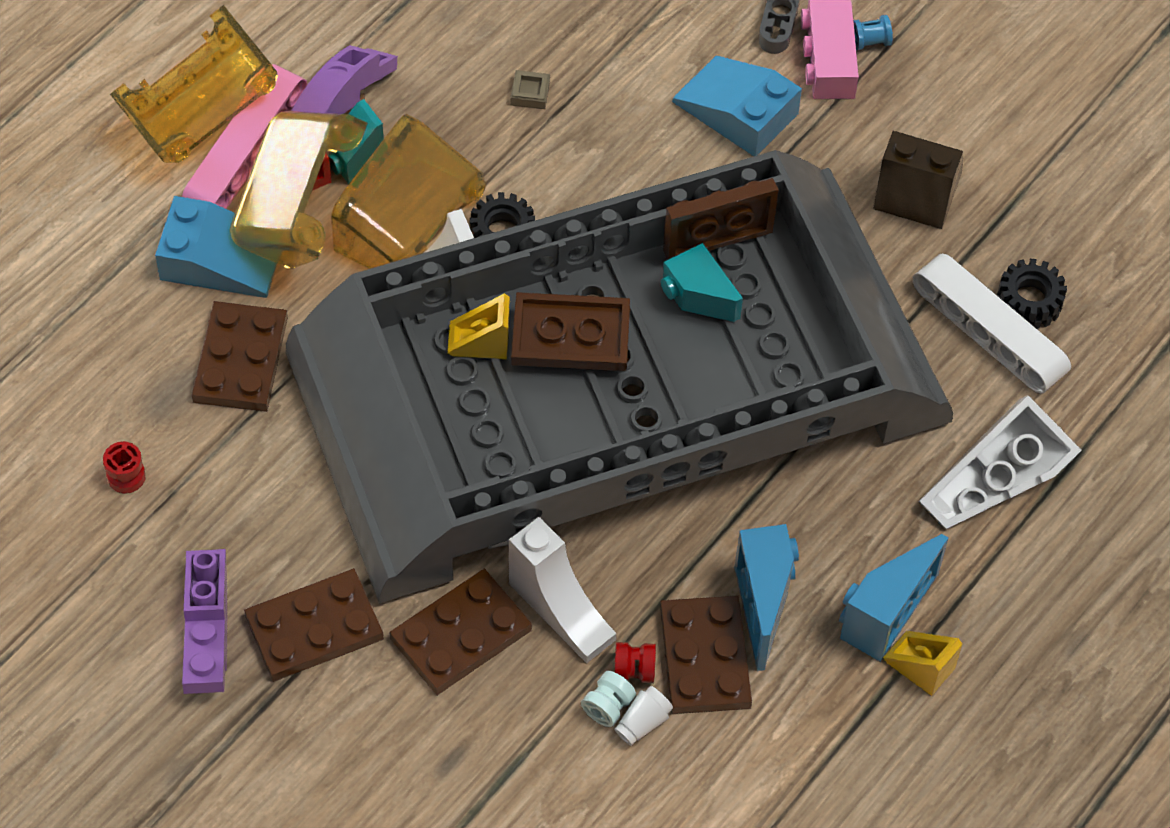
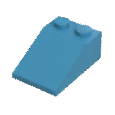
[672,55,802,156]
[155,196,284,298]
[734,524,799,671]
[839,534,948,662]

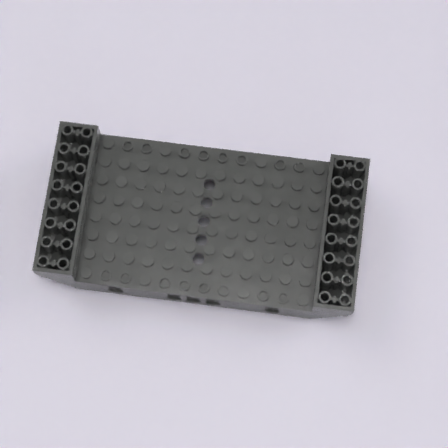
[286,150,953,604]

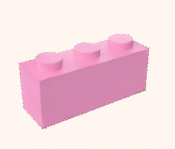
[801,0,859,99]

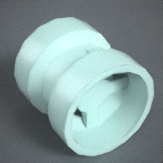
[581,671,636,727]

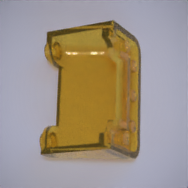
[110,5,278,163]
[230,111,368,269]
[331,114,486,269]

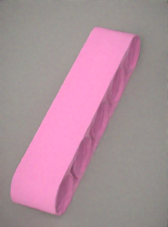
[182,64,307,209]

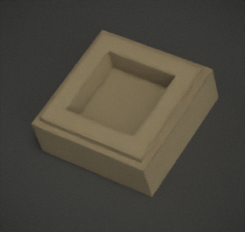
[511,70,550,109]

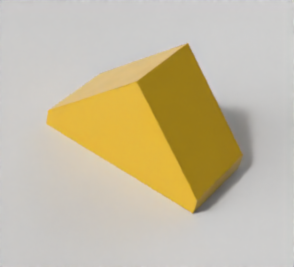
[448,293,510,359]
[883,631,963,696]

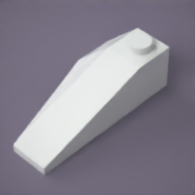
[918,395,1082,529]

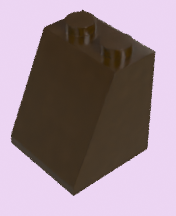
[873,131,963,229]

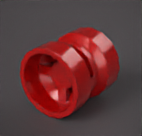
[103,441,146,494]
[614,642,656,683]

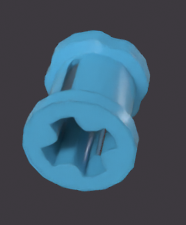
[853,15,893,50]

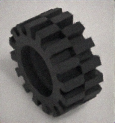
[470,192,535,238]
[997,258,1067,329]

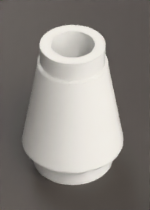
[614,686,673,746]

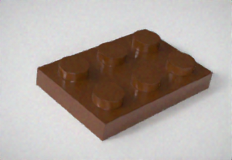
[663,178,779,260]
[511,292,630,371]
[192,301,288,412]
[244,568,384,682]
[389,568,532,696]
[660,595,752,714]

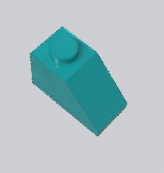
[328,99,386,185]
[660,243,743,322]

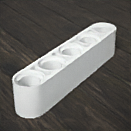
[912,253,1071,394]

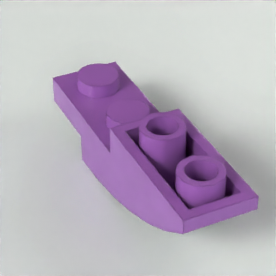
[291,45,398,127]
[182,549,227,694]

